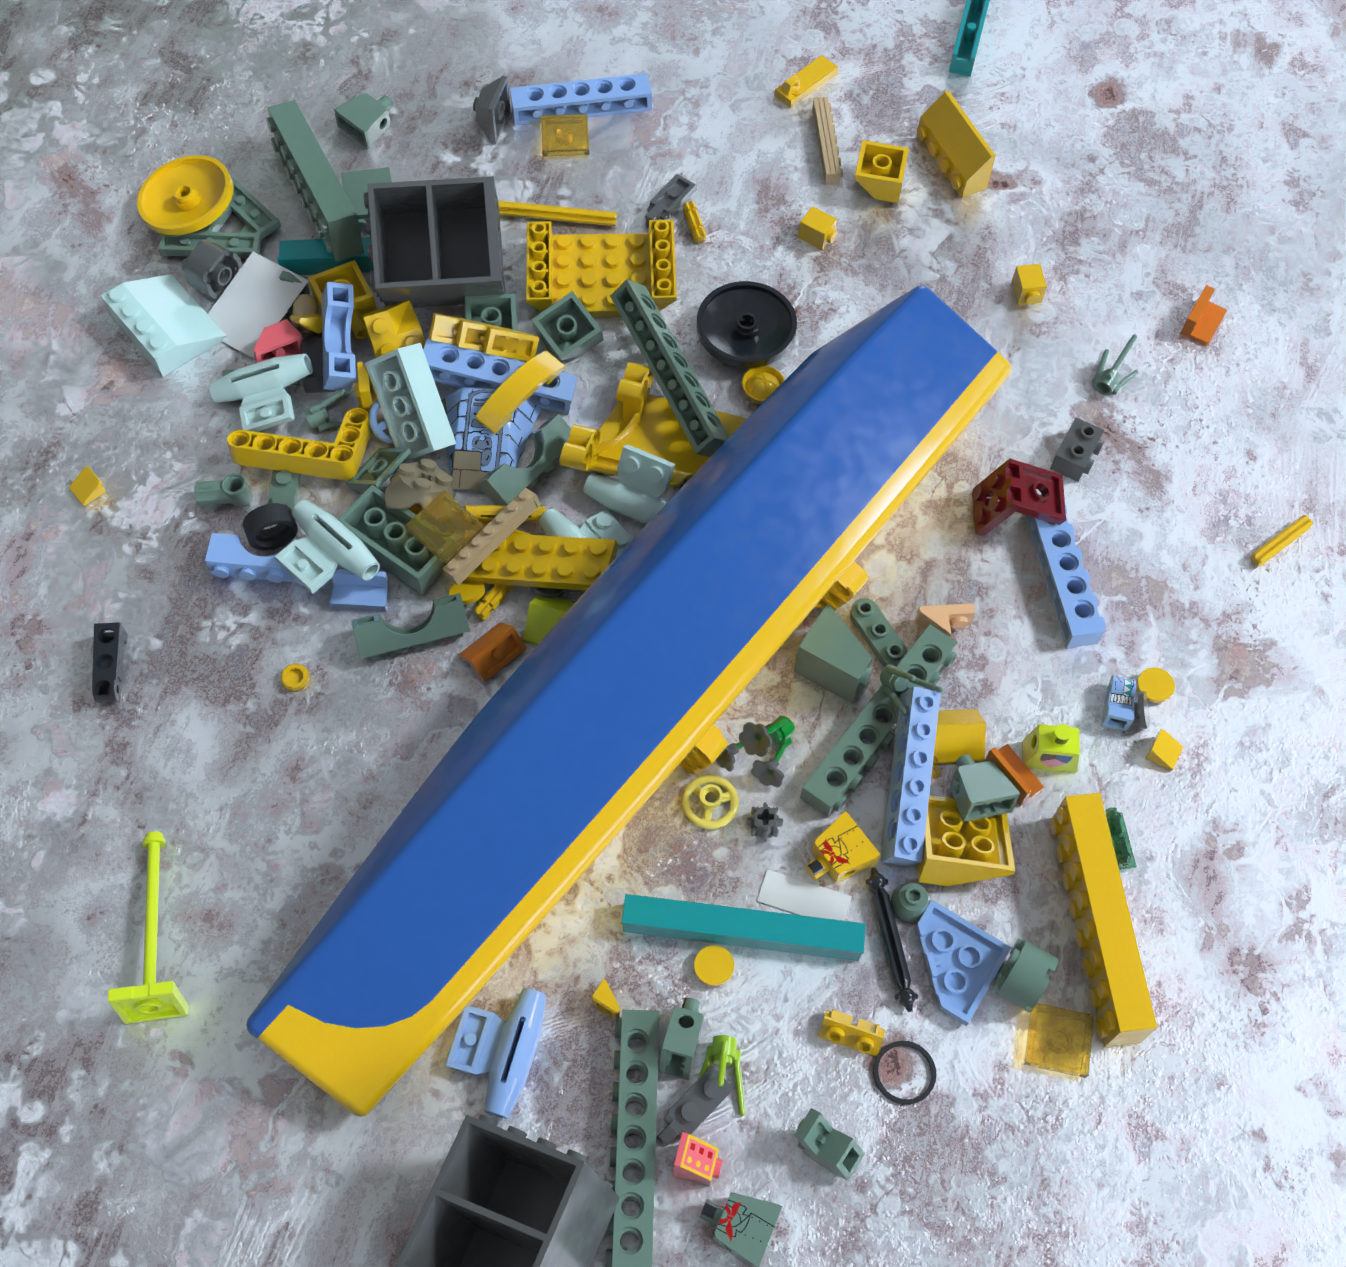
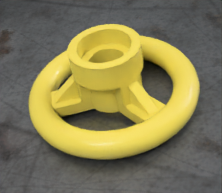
[682,775,739,830]

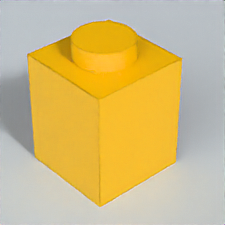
[798,206,838,250]
[1011,264,1047,305]

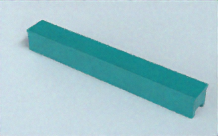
[949,0,990,77]
[277,237,374,275]
[621,894,866,961]

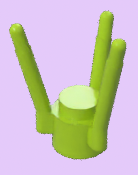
[698,1035,745,1116]

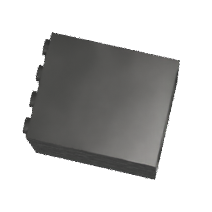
[364,176,505,308]
[395,1114,620,1267]

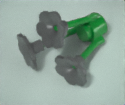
[716,716,795,787]

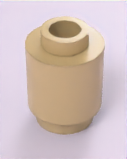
[292,294,318,333]

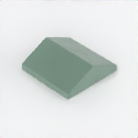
[346,448,411,493]

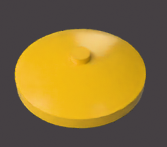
[137,155,234,236]

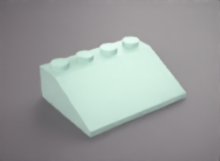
[100,274,227,377]

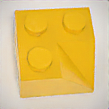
[854,140,909,203]
[360,300,426,359]

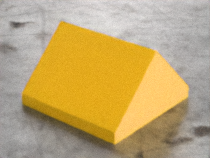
[933,709,986,765]

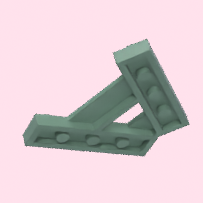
[158,175,281,258]

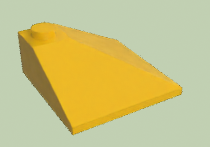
[917,795,1015,886]

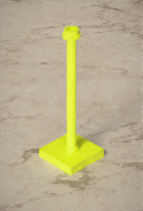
[108,831,188,1024]

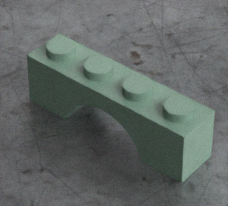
[478,414,571,505]
[351,593,470,660]

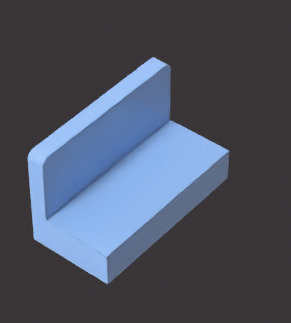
[330,569,390,612]

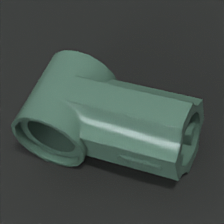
[194,473,253,507]

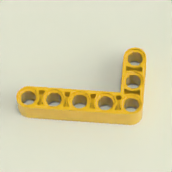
[227,407,371,480]

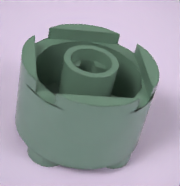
[992,938,1059,1013]

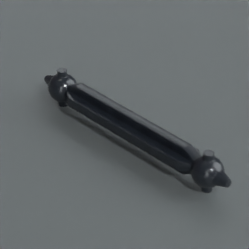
[865,867,918,1012]

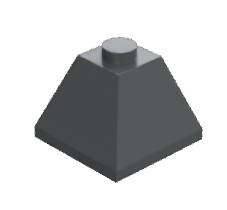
[473,76,511,144]

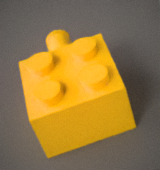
[308,260,377,340]

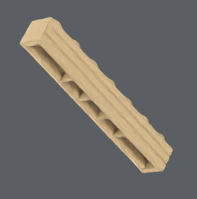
[812,97,843,184]
[442,488,541,586]

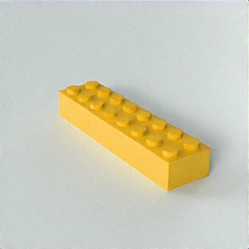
[1050,793,1158,1047]

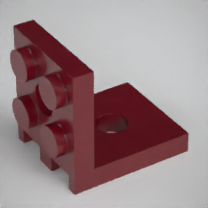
[972,458,1066,536]

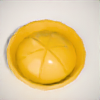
[741,365,785,405]

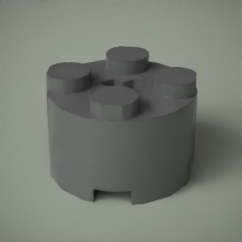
[181,240,243,299]

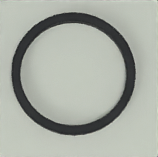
[873,1041,936,1105]

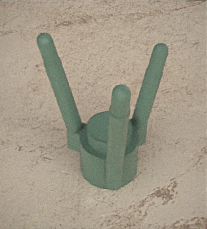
[1092,334,1139,395]
[303,387,355,432]
[880,665,944,716]

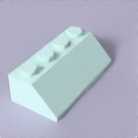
[365,343,456,462]

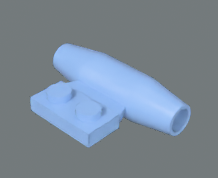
[445,988,546,1119]

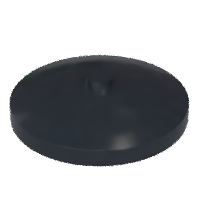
[696,281,797,368]

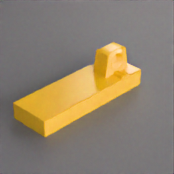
[774,55,838,108]

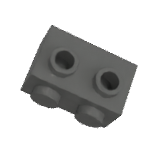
[1050,417,1104,482]

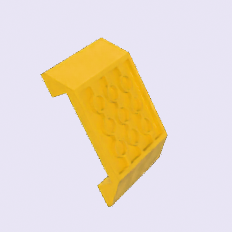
[526,220,677,317]

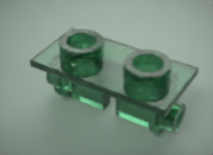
[1105,807,1137,870]

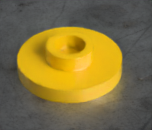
[449,581,485,605]
[1137,667,1175,703]
[694,945,735,987]

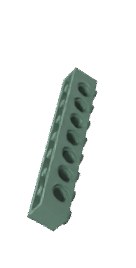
[610,279,729,457]
[800,624,958,817]
[605,1010,660,1267]

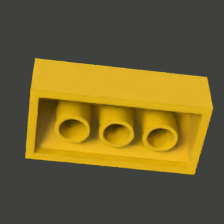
[917,90,996,198]

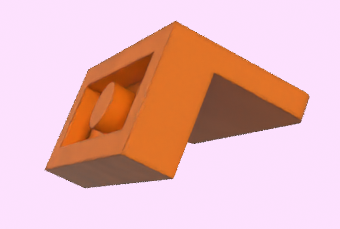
[1180,285,1227,346]
[458,622,527,682]
[984,744,1044,806]

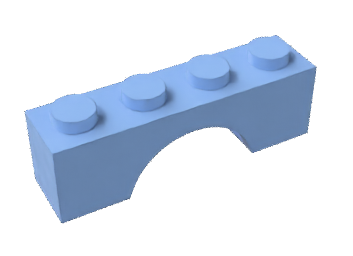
[322,282,356,392]
[205,533,302,585]

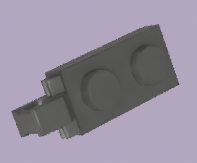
[645,174,697,228]
[656,1066,734,1146]

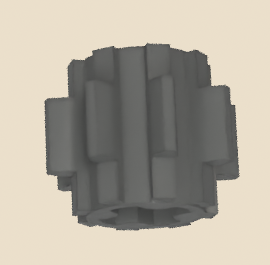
[746,802,783,842]

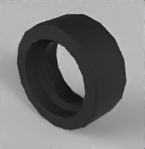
[242,503,298,550]

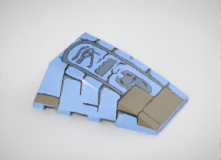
[441,387,542,494]

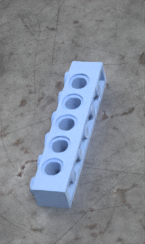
[510,73,652,125]
[423,338,578,415]
[1023,494,1106,649]
[881,686,940,867]

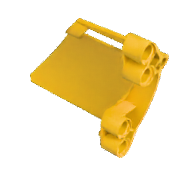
[560,362,747,488]

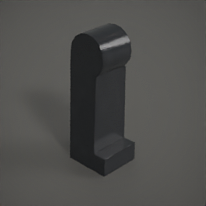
[92,622,128,703]

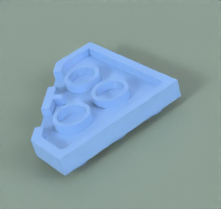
[916,900,1012,1026]

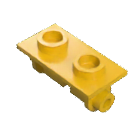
[818,1009,885,1057]

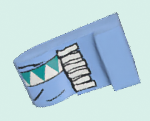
[1101,675,1136,732]

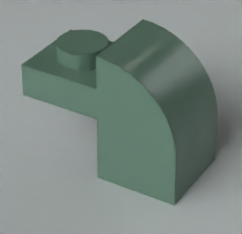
[794,1108,865,1181]

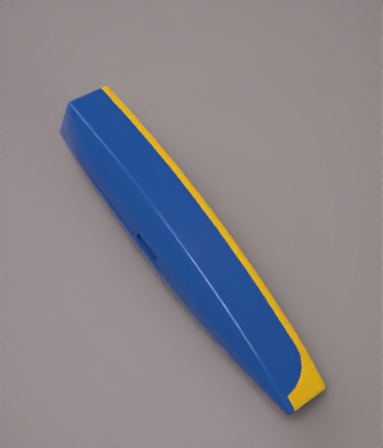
[246,285,1011,1117]

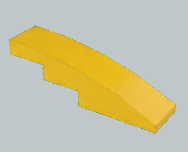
[429,313,539,361]

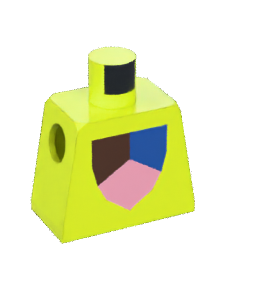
[1022,724,1080,773]

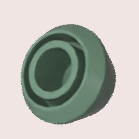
[891,882,931,922]

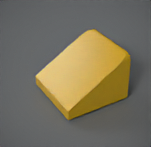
[289,314,322,334]
[69,465,106,506]
[1146,729,1183,771]
[592,979,621,1021]

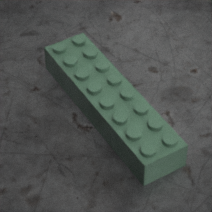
[266,100,364,262]

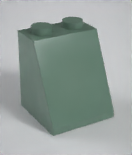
[794,604,873,703]

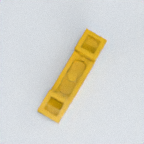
[475,351,565,435]

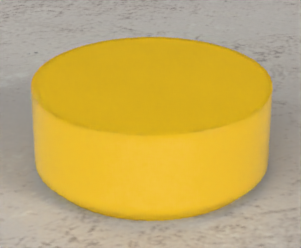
[281,664,310,692]

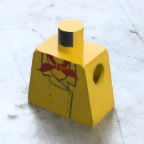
[805,811,881,883]

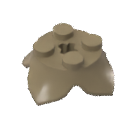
[385,459,456,523]

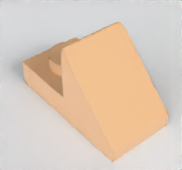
[915,603,975,637]

